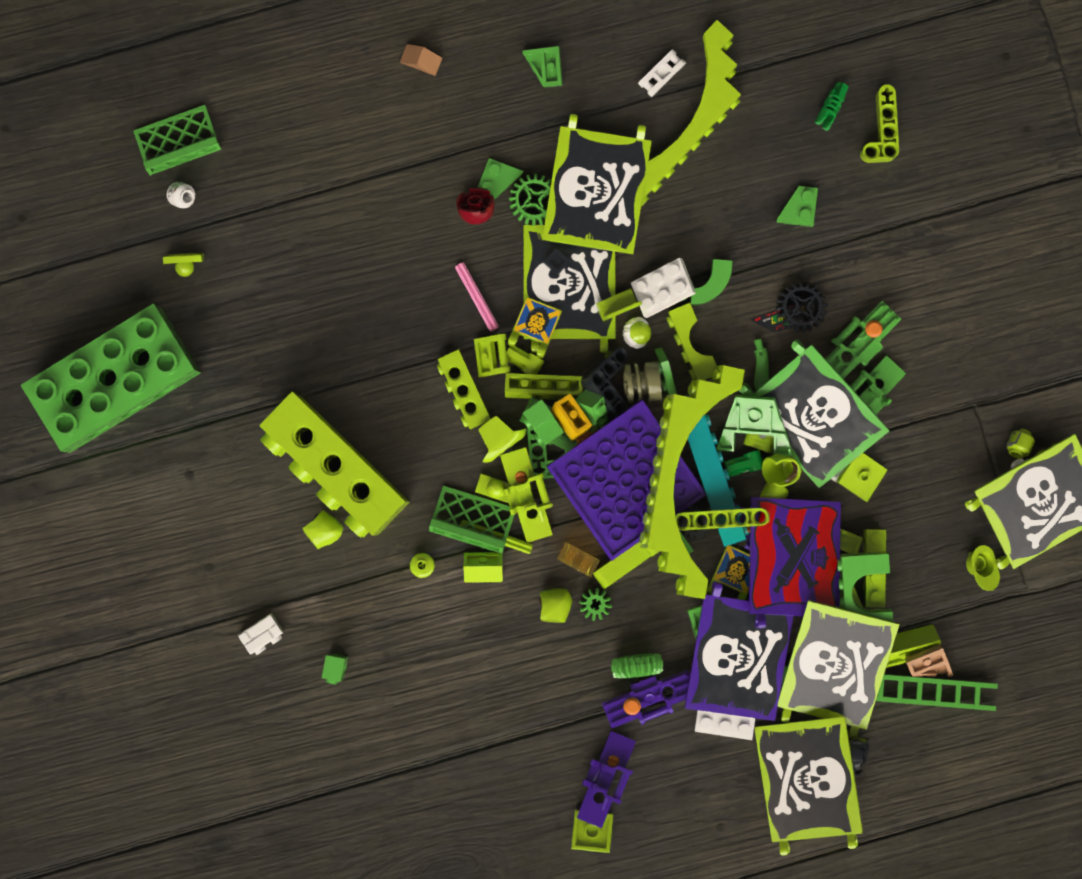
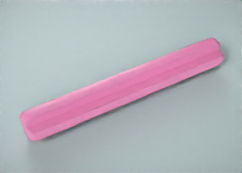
[455,262,499,332]

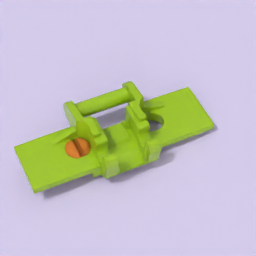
[500,447,553,543]

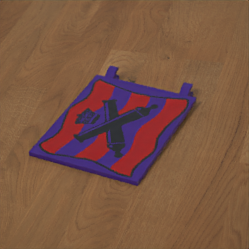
[749,497,841,628]

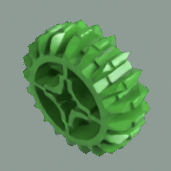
[509,174,552,226]
[611,653,663,678]

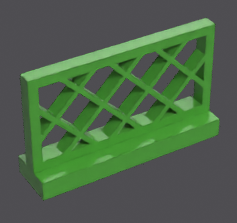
[134,105,221,175]
[429,486,514,554]

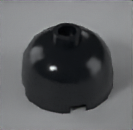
[849,736,869,776]

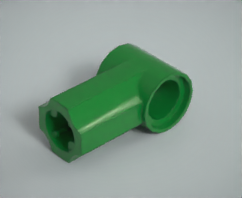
[724,450,763,477]

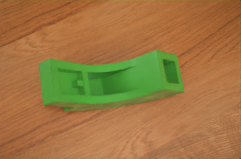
[682,259,732,306]

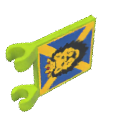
[508,297,562,358]
[707,545,750,600]

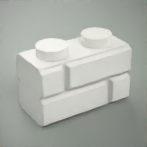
[238,613,284,655]

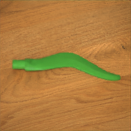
[754,339,769,391]

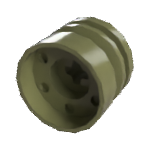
[623,361,662,405]

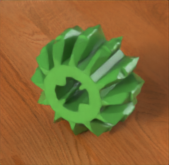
[579,588,612,621]

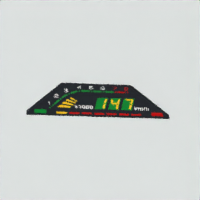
[751,295,822,333]

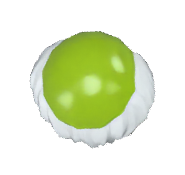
[622,317,651,349]

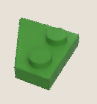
[654,347,677,395]

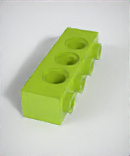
[436,350,491,430]
[505,373,582,400]

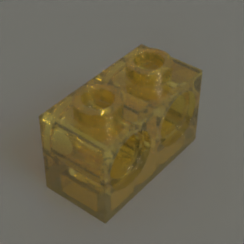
[557,542,600,577]

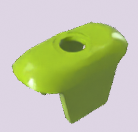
[479,416,526,463]

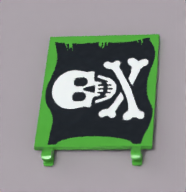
[739,339,890,488]

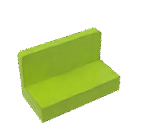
[596,289,642,321]
[464,552,503,583]

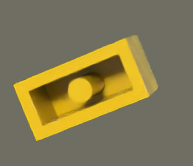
[550,394,592,442]

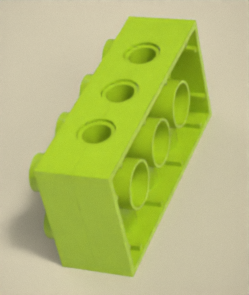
[259,392,410,538]

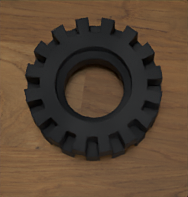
[679,505,709,539]

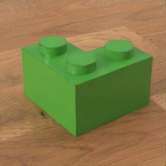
[522,400,564,446]

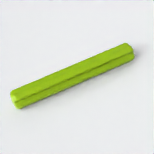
[460,520,533,554]

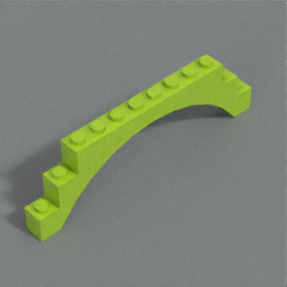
[641,20,741,207]
[639,365,745,599]

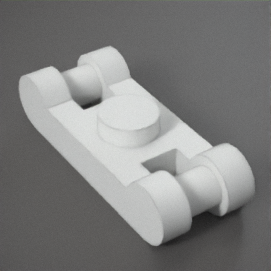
[638,49,686,97]

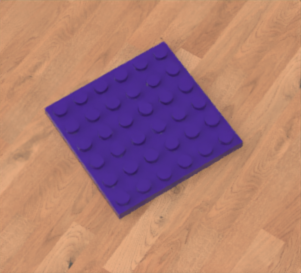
[546,399,706,561]

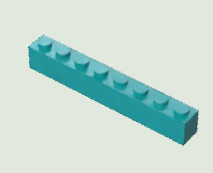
[686,396,749,547]

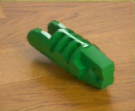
[814,82,849,131]

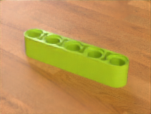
[675,508,770,530]

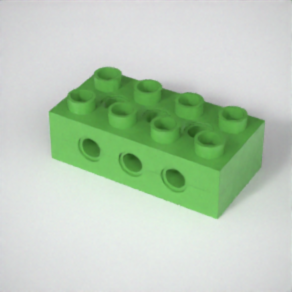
[21,304,201,453]

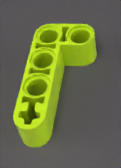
[860,85,899,163]
[593,542,660,589]

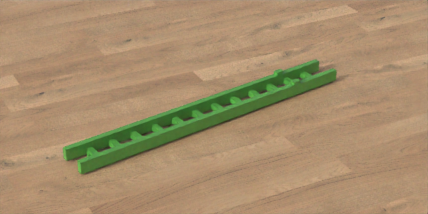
[780,666,998,711]

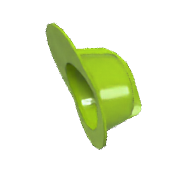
[966,545,1000,591]

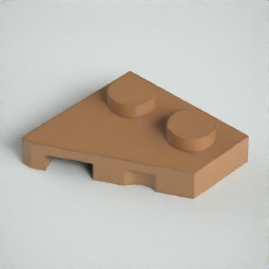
[905,644,954,677]

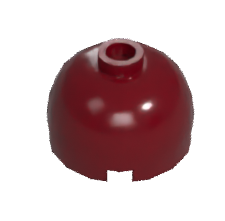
[456,188,495,224]

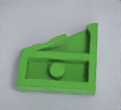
[523,46,563,88]
[477,158,523,200]
[776,186,818,227]

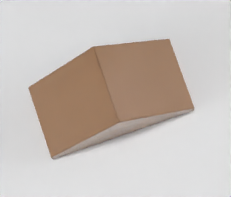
[400,44,442,76]

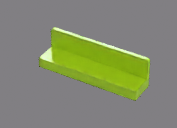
[886,624,941,668]

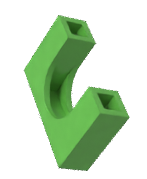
[837,551,893,622]

